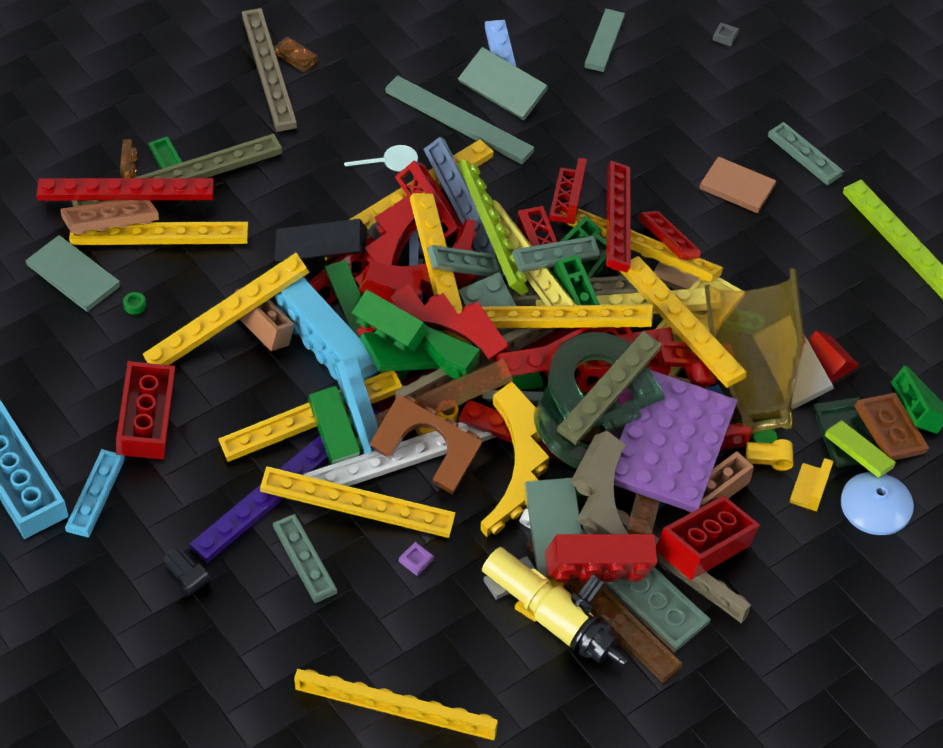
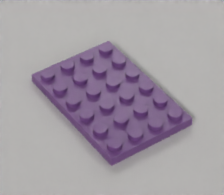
[614,369,738,512]

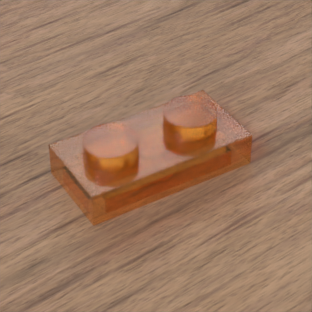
[274,36,318,72]
[120,139,137,178]

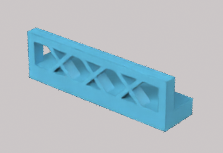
[332,356,378,454]

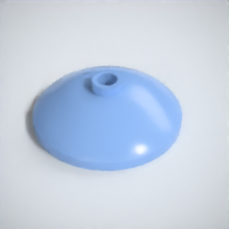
[841,472,914,535]

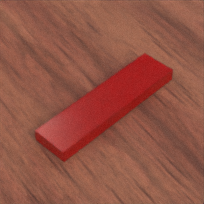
[639,211,701,259]

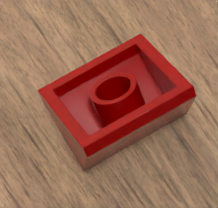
[808,331,859,383]

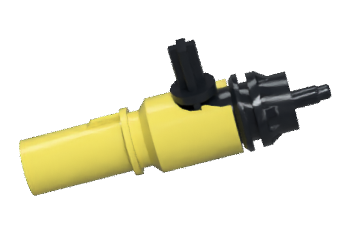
[482,547,628,666]

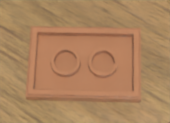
[699,156,776,213]

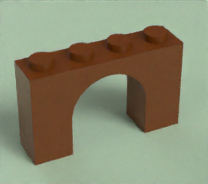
[370,395,482,495]

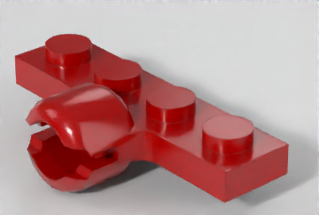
[656,341,733,389]

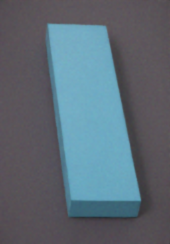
[65,449,125,537]

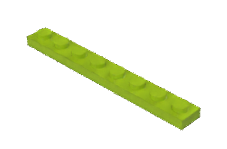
[458,159,529,296]
[843,180,943,299]

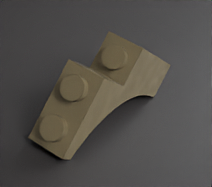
[570,431,628,534]

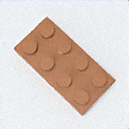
[61,200,159,234]

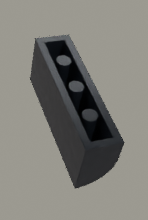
[275,219,367,263]

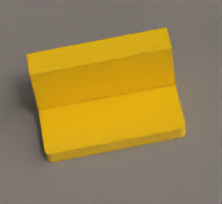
[790,458,833,511]

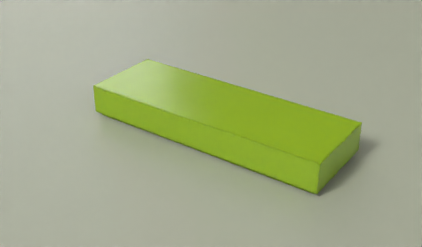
[825,420,896,478]

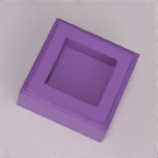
[399,542,434,576]

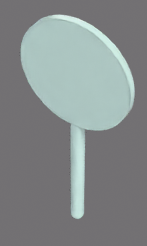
[344,145,418,172]

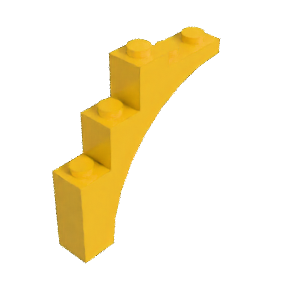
[481,381,549,537]

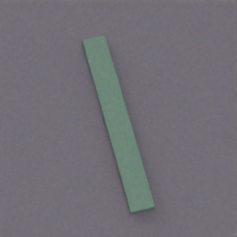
[385,75,534,164]

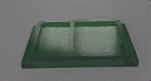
[814,397,879,468]

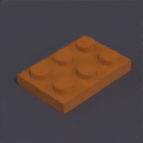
[854,393,929,461]

